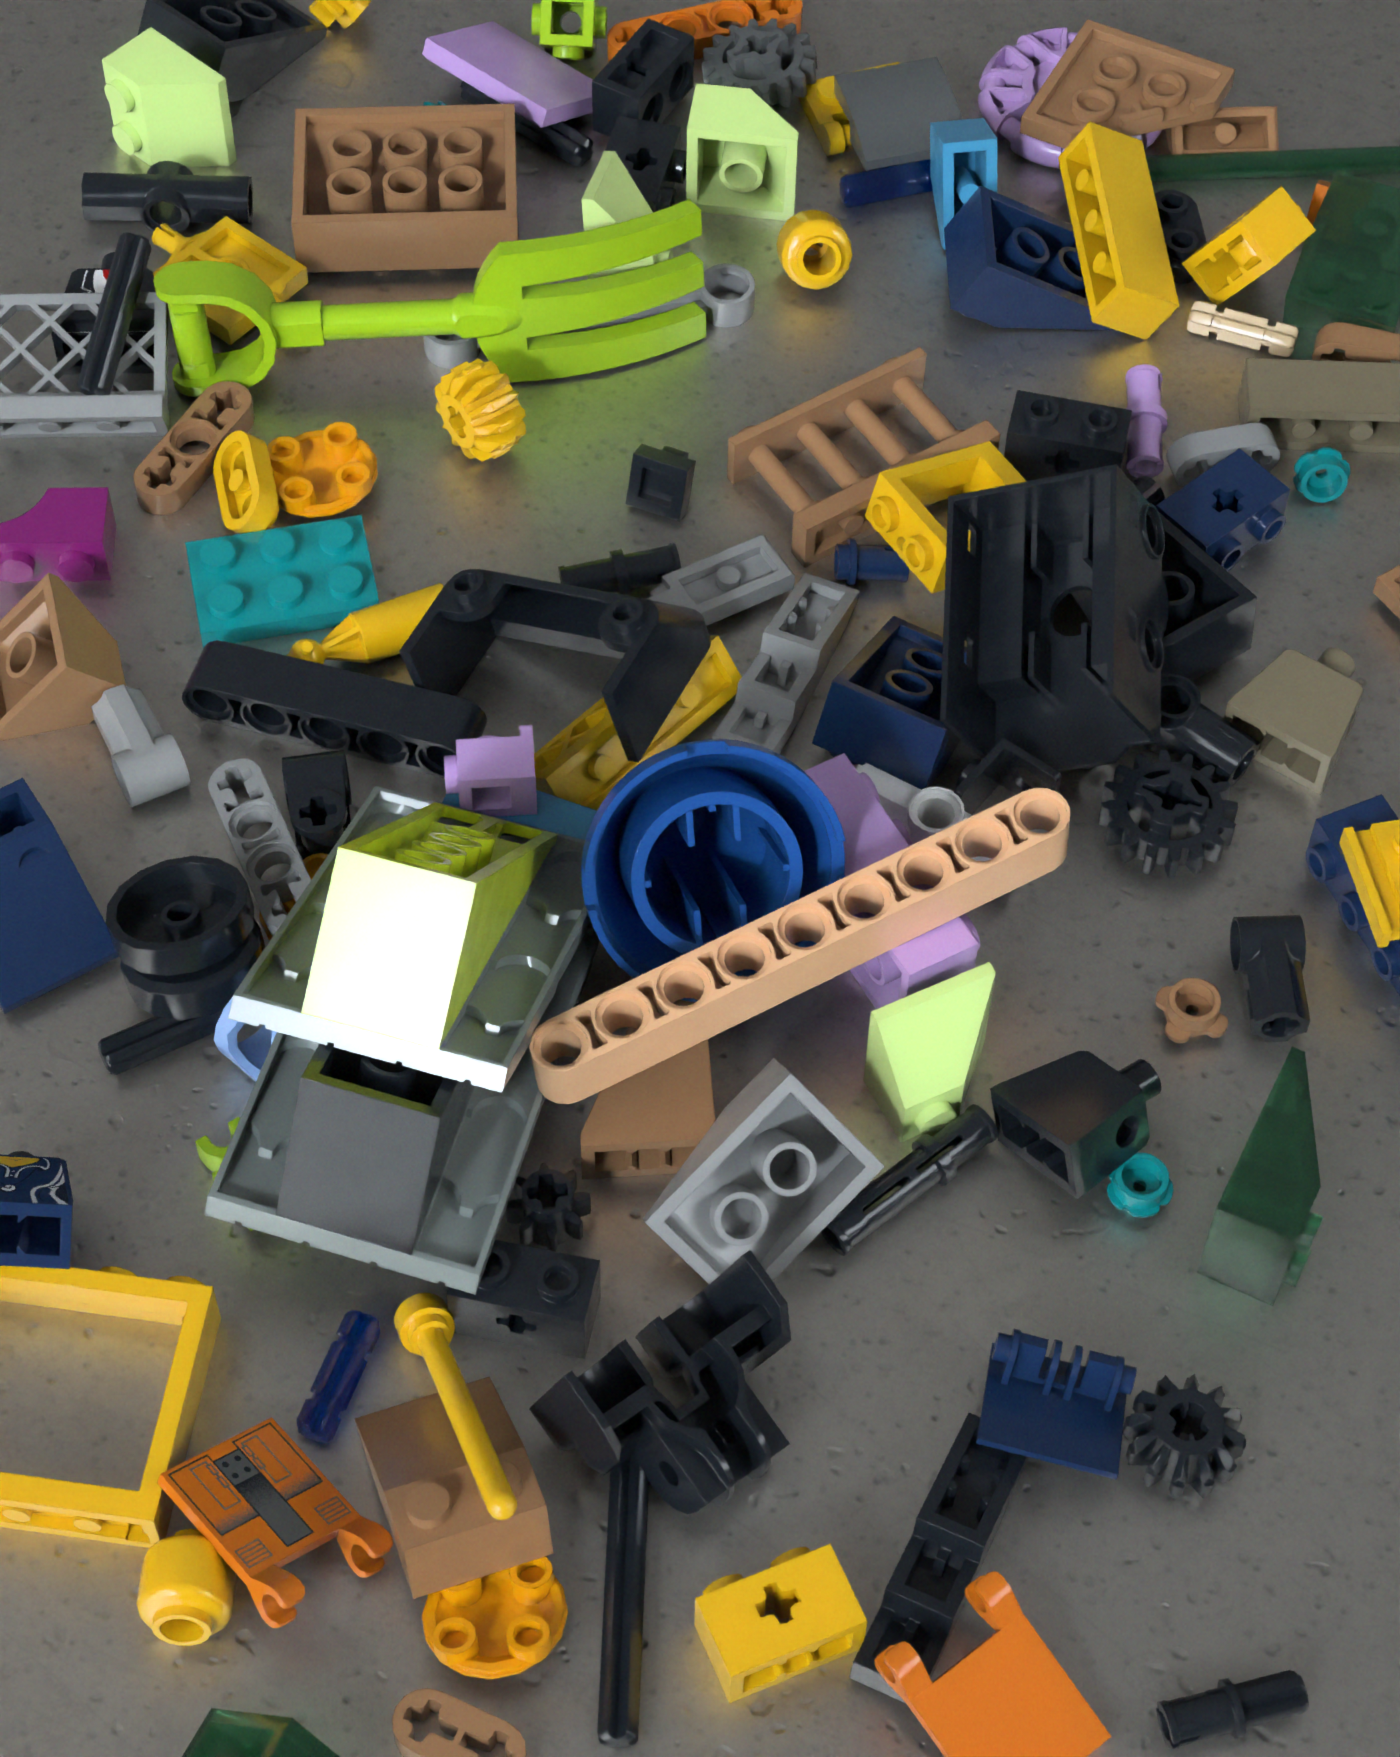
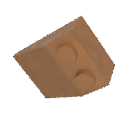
[355,1376,554,1599]

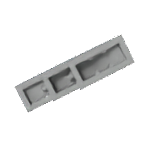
[712,573,860,754]

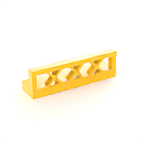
[534,635,742,810]

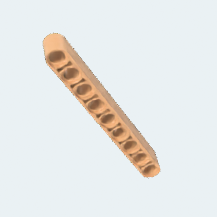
[529,788,1070,1104]

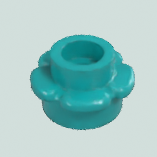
[1293,447,1351,503]
[1106,1153,1173,1218]

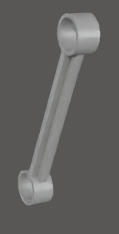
[423,264,755,369]

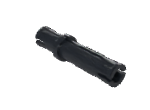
[821,1104,999,1256]

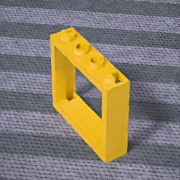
[0,1266,221,1548]

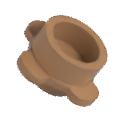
[1155,978,1228,1043]

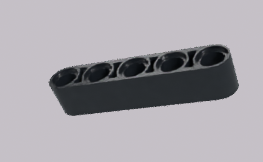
[182,640,487,778]

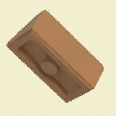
[1165,106,1279,164]

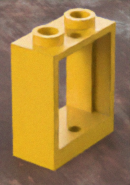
[864,441,1026,594]

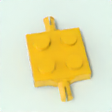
[152,216,308,345]

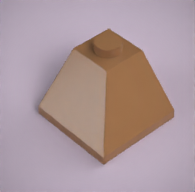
[0,573,126,741]

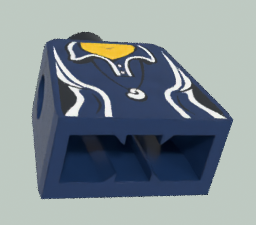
[0,1151,73,1269]

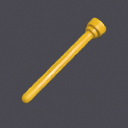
[394,1293,517,1520]

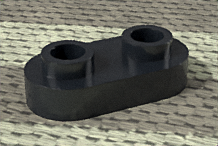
[1154,190,1207,284]

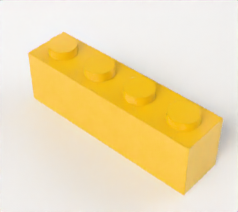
[1058,121,1179,340]

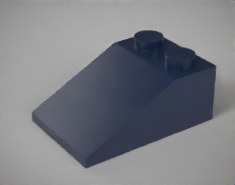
[944,186,1114,330]
[812,616,967,790]

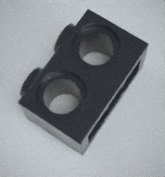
[592,18,694,137]

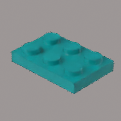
[185,515,380,648]

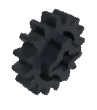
[1098,750,1238,878]

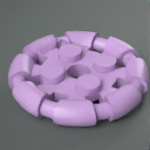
[978,27,1162,169]

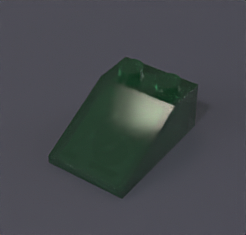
[1283,171,1400,333]
[1197,1046,1324,1306]

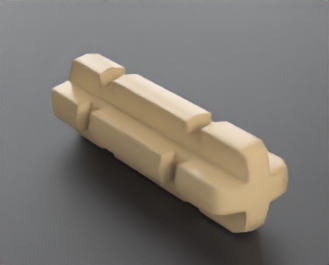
[1187,300,1298,358]

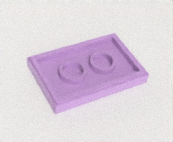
[422,21,592,128]

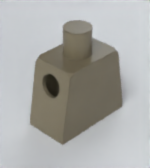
[1224,648,1364,795]

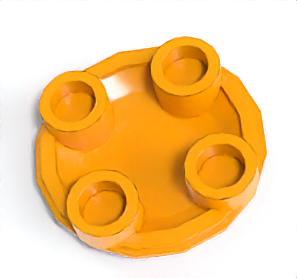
[267,421,378,518]
[422,1556,568,1679]

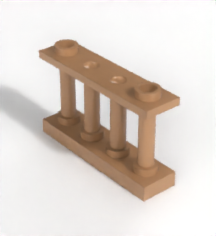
[727,347,1001,568]

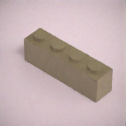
[1238,358,1400,454]

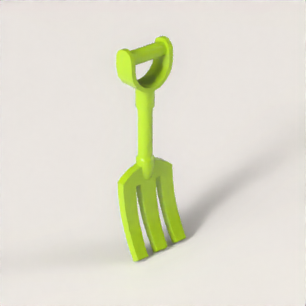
[153,199,707,397]

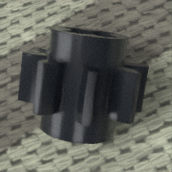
[506,1163,591,1252]

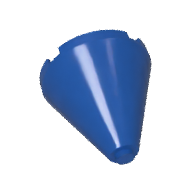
[581,739,846,1002]

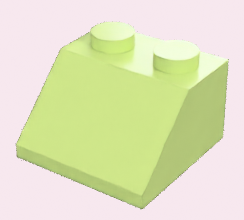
[102,27,237,167]
[686,83,799,221]

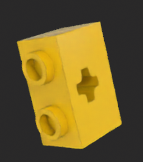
[1181,185,1316,305]
[694,1544,867,1704]

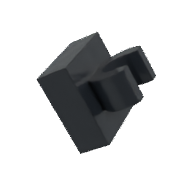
[626,444,696,521]

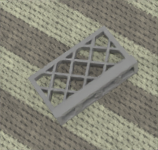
[0,292,170,438]

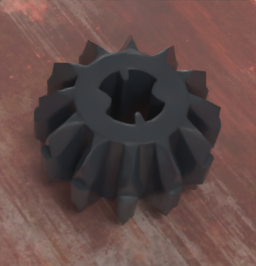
[1123,1373,1246,1500]

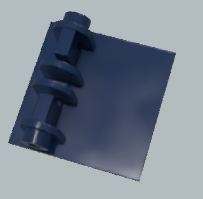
[976,1329,1137,1480]

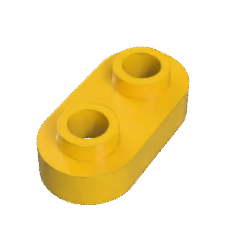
[213,430,279,534]

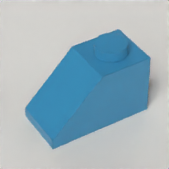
[930,118,997,250]

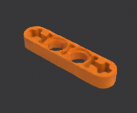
[607,0,803,62]

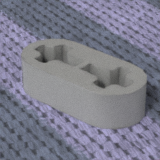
[1166,423,1280,487]

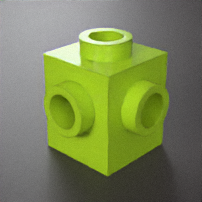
[531,0,608,60]

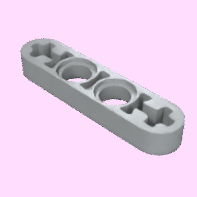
[208,759,311,937]

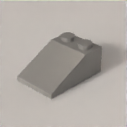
[643,1058,885,1284]

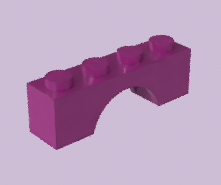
[0,487,116,583]

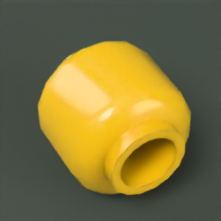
[776,209,853,290]
[137,1529,238,1646]

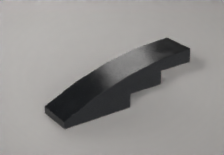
[849,1413,1028,1703]

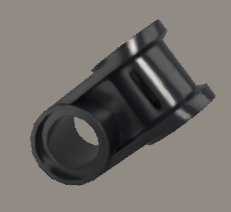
[282,750,352,860]

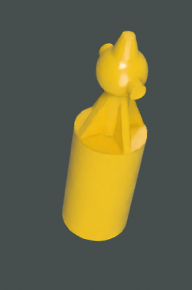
[286,583,444,665]

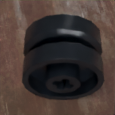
[106,856,266,1020]

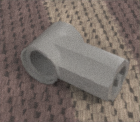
[91,684,191,808]

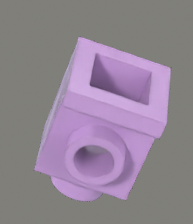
[444,725,537,817]

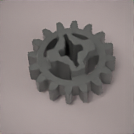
[701,18,818,108]

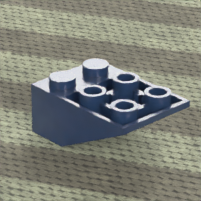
[0,778,119,1014]

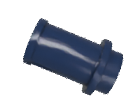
[834,538,909,586]

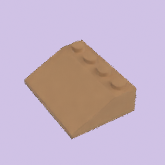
[291,104,519,273]

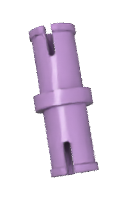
[1125,364,1168,478]

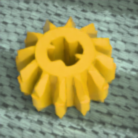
[435,358,526,462]

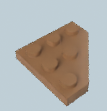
[1020,19,1236,149]

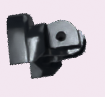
[529,1250,791,1514]

